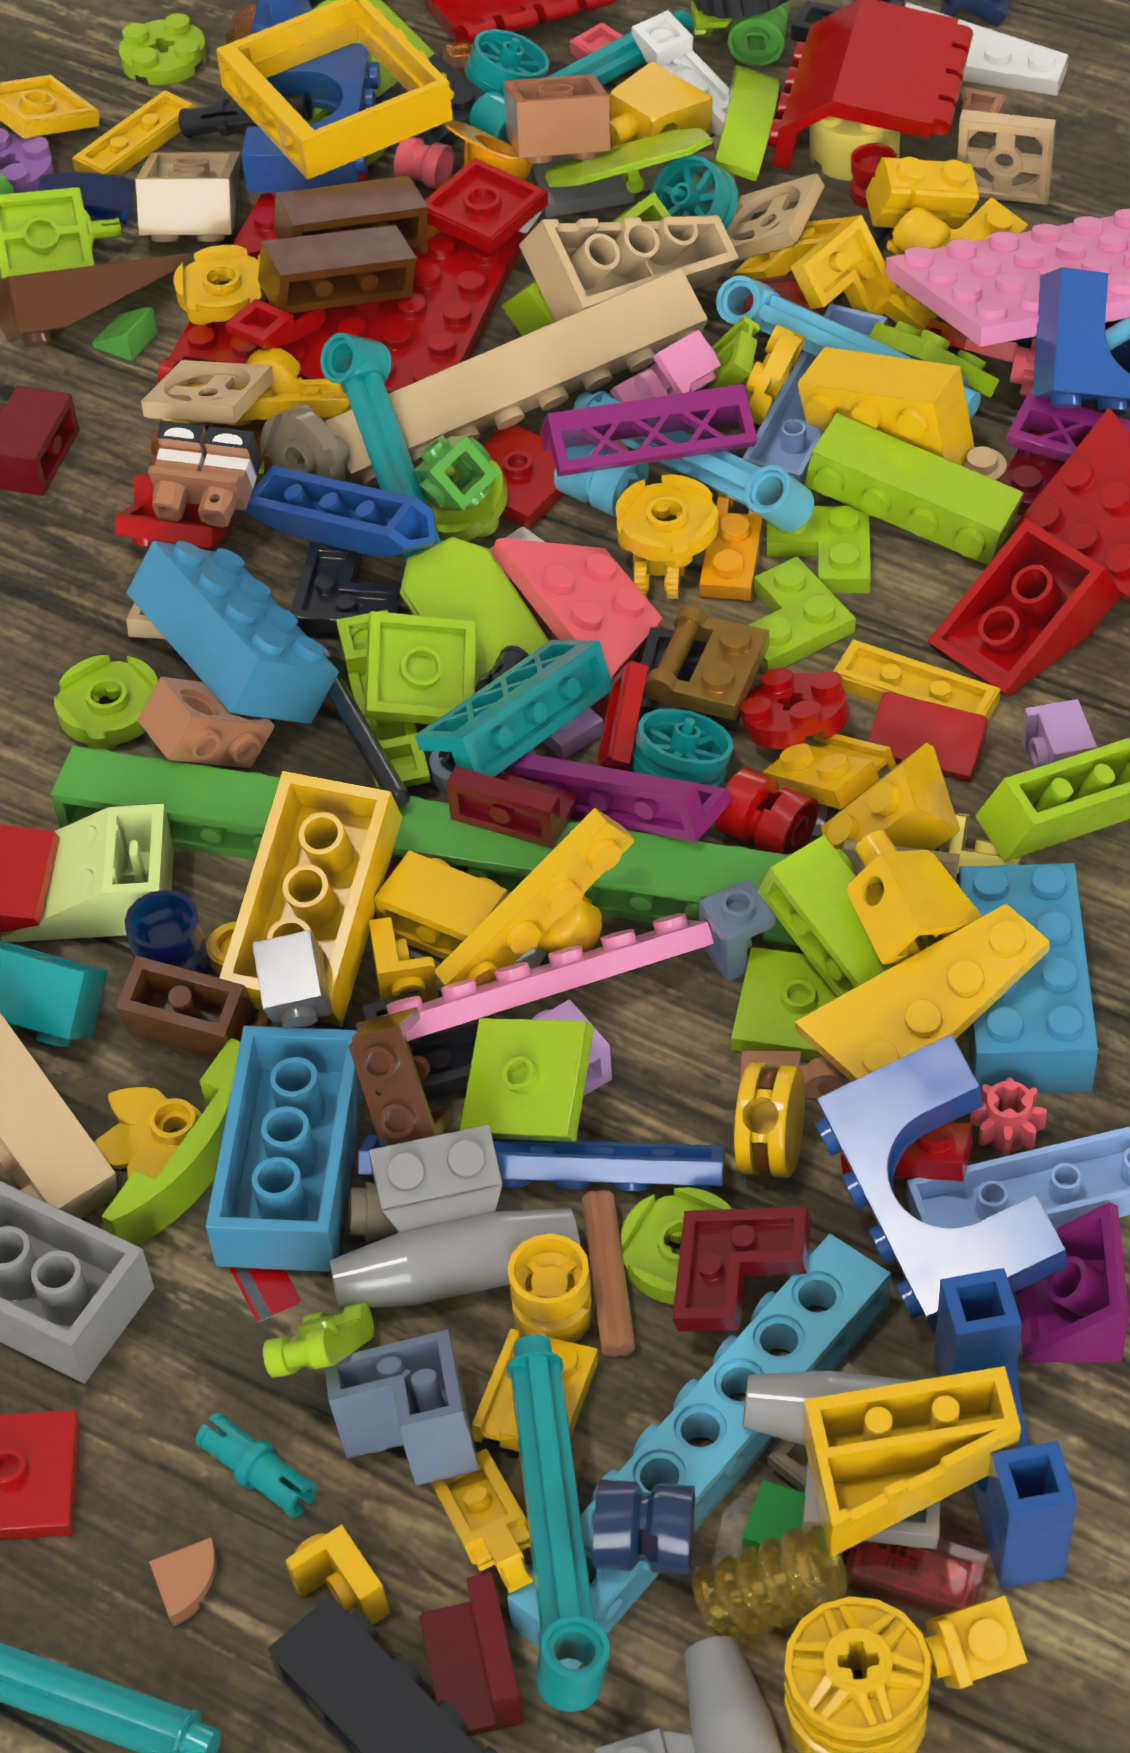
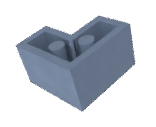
[325,1329,479,1486]

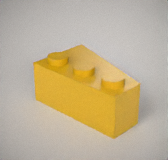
[797,347,975,466]
[802,1366,1021,1558]

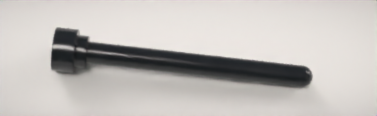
[323,645,410,808]

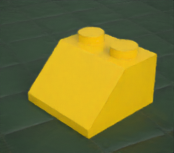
[821,742,960,851]

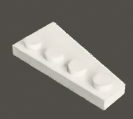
[905,3,1068,96]

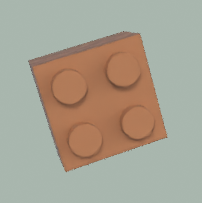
[504,74,611,163]

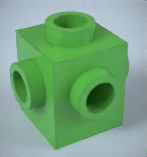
[413,435,500,510]

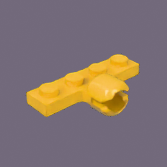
[882,197,1029,332]
[162,348,352,426]
[434,808,635,986]

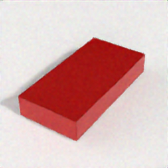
[596,661,648,770]

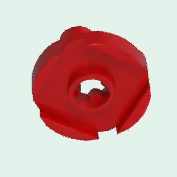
[740,668,850,750]

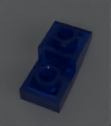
[37,172,134,225]

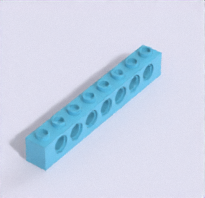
[507,1233,891,1669]

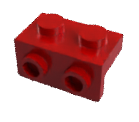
[115,474,232,551]

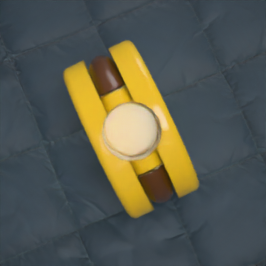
[734,1062,805,1178]

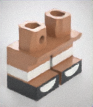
[148,421,263,528]

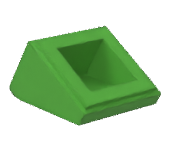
[92,307,158,361]

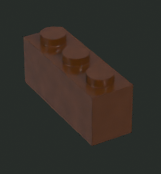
[274,175,429,248]
[258,225,417,313]

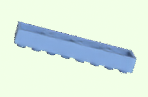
[743,304,887,485]
[906,1127,1130,1229]

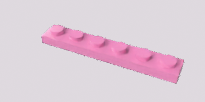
[380,913,714,1041]

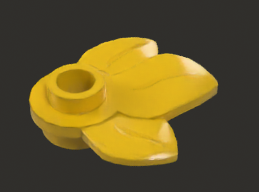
[94,1087,201,1179]

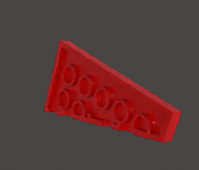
[1013,408,1130,602]

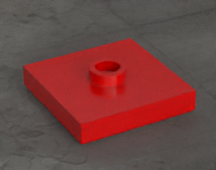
[425,158,548,254]
[483,425,565,529]
[0,1410,80,1540]

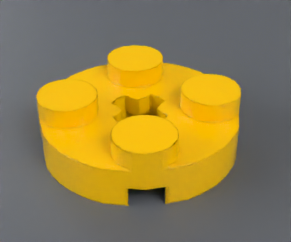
[174,245,267,325]
[745,324,806,426]
[615,474,719,568]

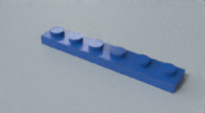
[359,1135,725,1191]

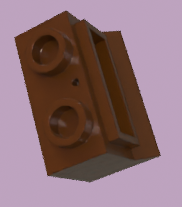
[348,1007,453,1146]

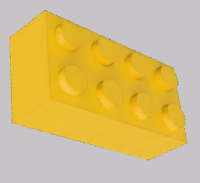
[220,771,403,1027]

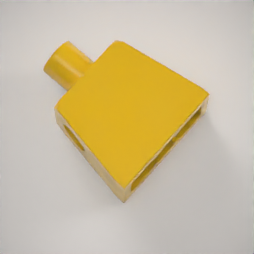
[609,62,713,147]
[847,830,983,964]

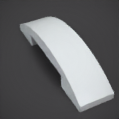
[631,10,730,136]

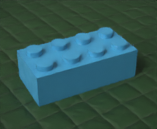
[126,541,339,724]
[958,863,1098,1093]
[206,1026,364,1272]

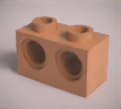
[137,677,275,768]

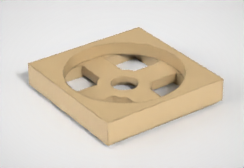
[957,109,1056,205]
[726,173,825,262]
[141,360,274,424]

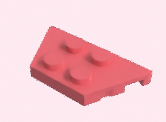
[492,538,663,681]

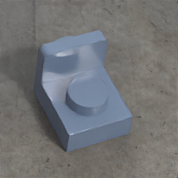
[699,880,775,982]

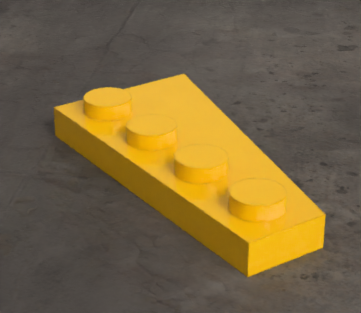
[795,904,1050,1082]

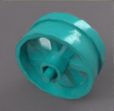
[464,29,550,96]
[650,155,738,229]
[630,708,734,787]

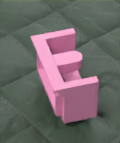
[610,329,722,402]

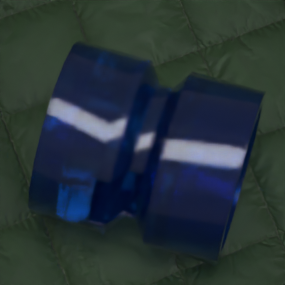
[124,890,210,975]

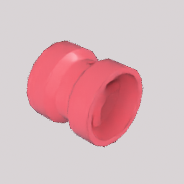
[394,137,454,190]

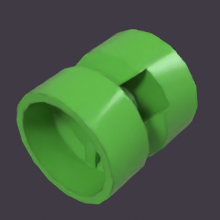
[728,1,790,67]

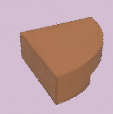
[961,87,1007,135]
[149,1537,217,1627]

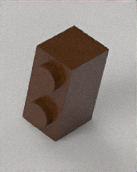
[115,956,256,1058]

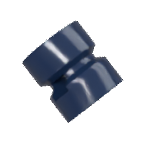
[593,1479,695,1575]

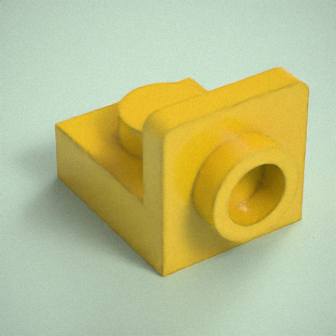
[368,917,438,1002]
[286,1525,390,1625]
[924,1595,1028,1689]

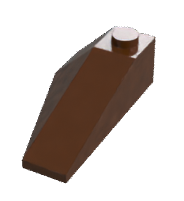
[0,253,190,347]

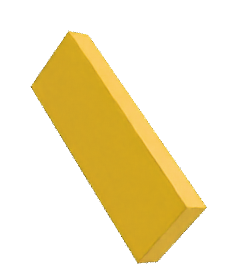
[72,90,197,187]
[833,639,1001,720]

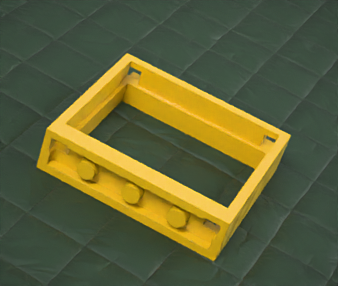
[216,0,454,180]

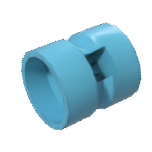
[554,444,649,517]

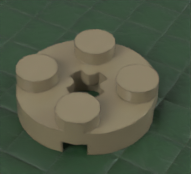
[260,403,350,481]

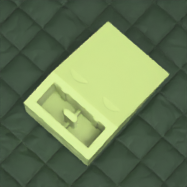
[0,804,174,943]

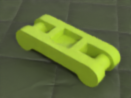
[263,1303,374,1378]

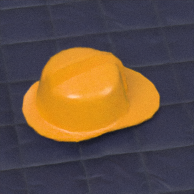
[444,120,534,181]

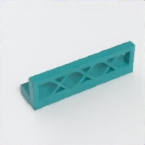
[415,640,612,777]

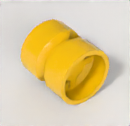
[507,1233,593,1343]

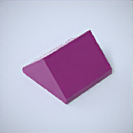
[1017,1202,1130,1363]

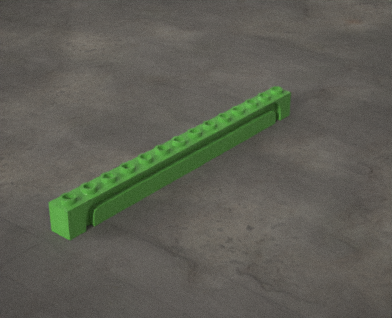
[50,746,798,946]

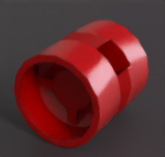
[714,767,819,855]

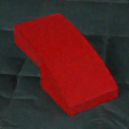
[225,298,326,348]

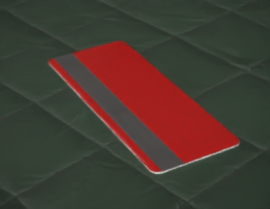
[229,1267,301,1322]

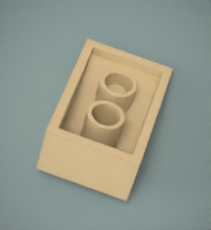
[136,152,241,242]

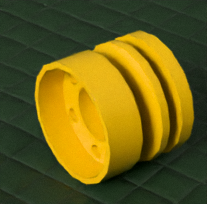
[784,1596,931,1753]

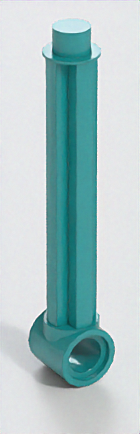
[469,9,694,145]
[320,333,441,562]
[506,1334,610,1712]
[0,1643,222,1753]

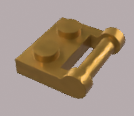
[644,605,769,720]

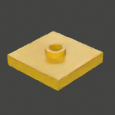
[0,75,100,139]

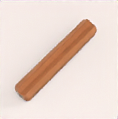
[582,1189,635,1358]

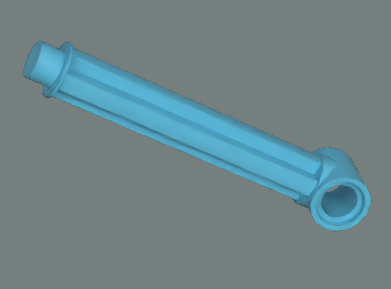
[716,275,981,419]
[573,391,814,532]

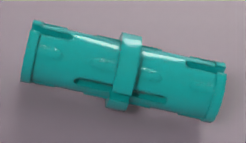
[195,1412,317,1518]

